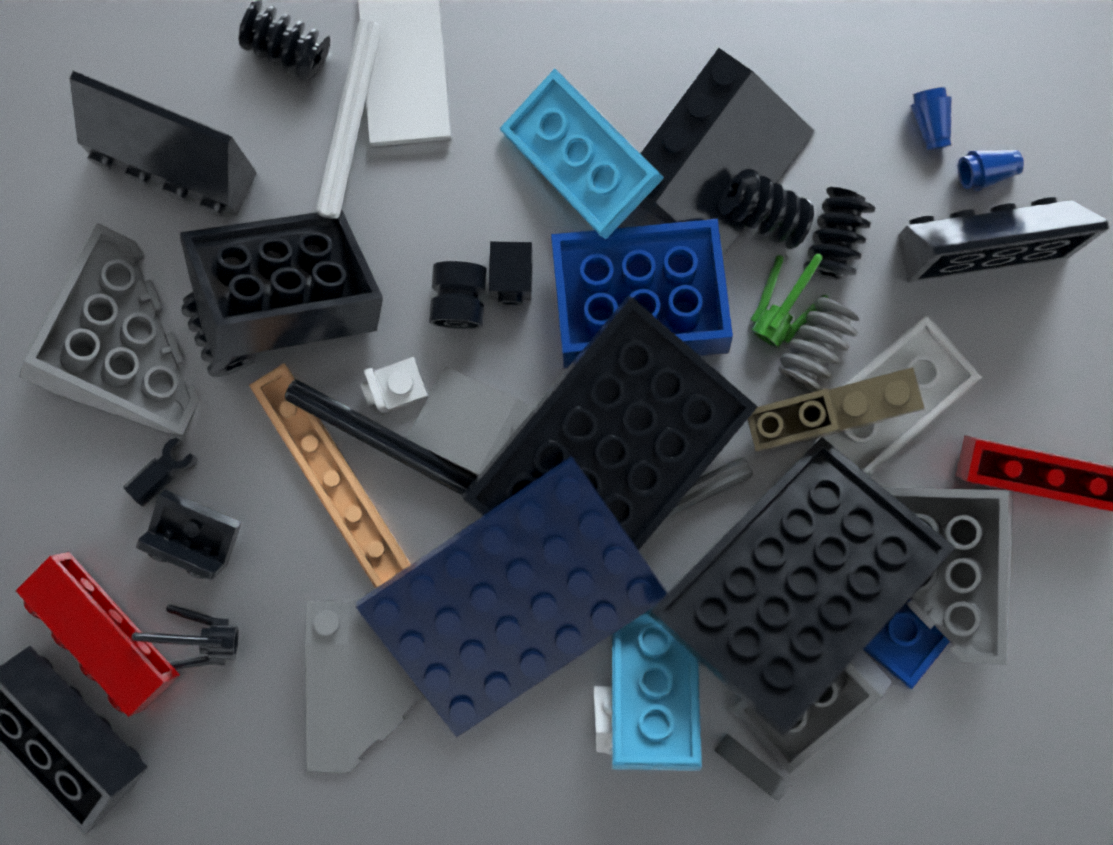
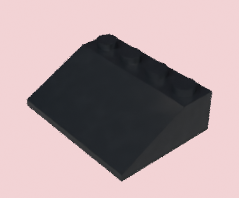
[639,48,814,257]
[69,71,257,216]
[898,197,1109,283]
[180,209,383,360]

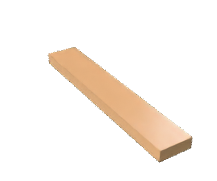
[249,363,411,589]

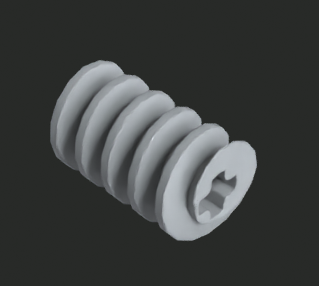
[778,297,859,392]

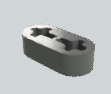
[714,734,791,802]

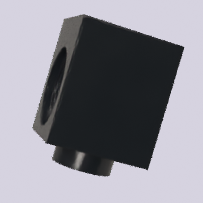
[489,241,533,306]

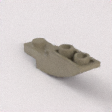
[747,367,925,452]

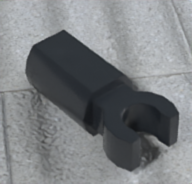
[123,437,197,507]

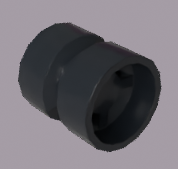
[429,261,487,329]

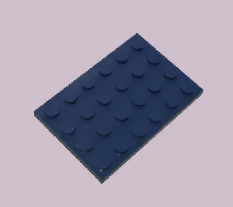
[356,456,668,738]

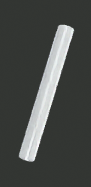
[316,20,381,219]

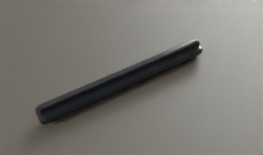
[285,379,477,495]

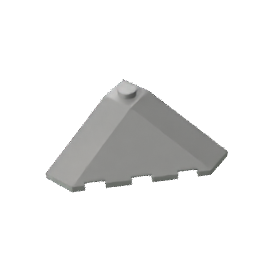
[19,223,199,437]
[883,487,1013,665]
[305,600,426,773]

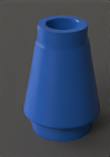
[910,87,952,151]
[957,150,1024,191]

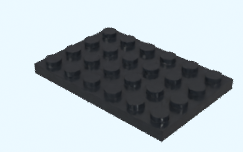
[461,296,758,550]
[650,437,955,737]

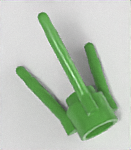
[750,254,828,348]

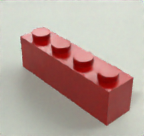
[955,435,1113,512]
[15,552,180,718]

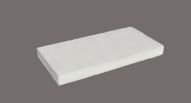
[358,0,452,147]
[815,315,982,475]

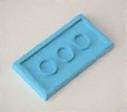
[499,68,664,239]
[612,606,701,771]

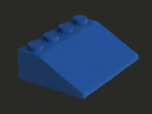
[551,219,733,369]

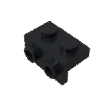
[136,489,242,580]

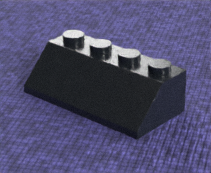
[0,646,148,835]

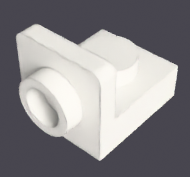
[361,357,429,414]

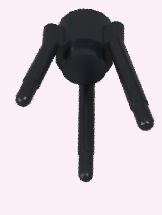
[131,605,239,670]

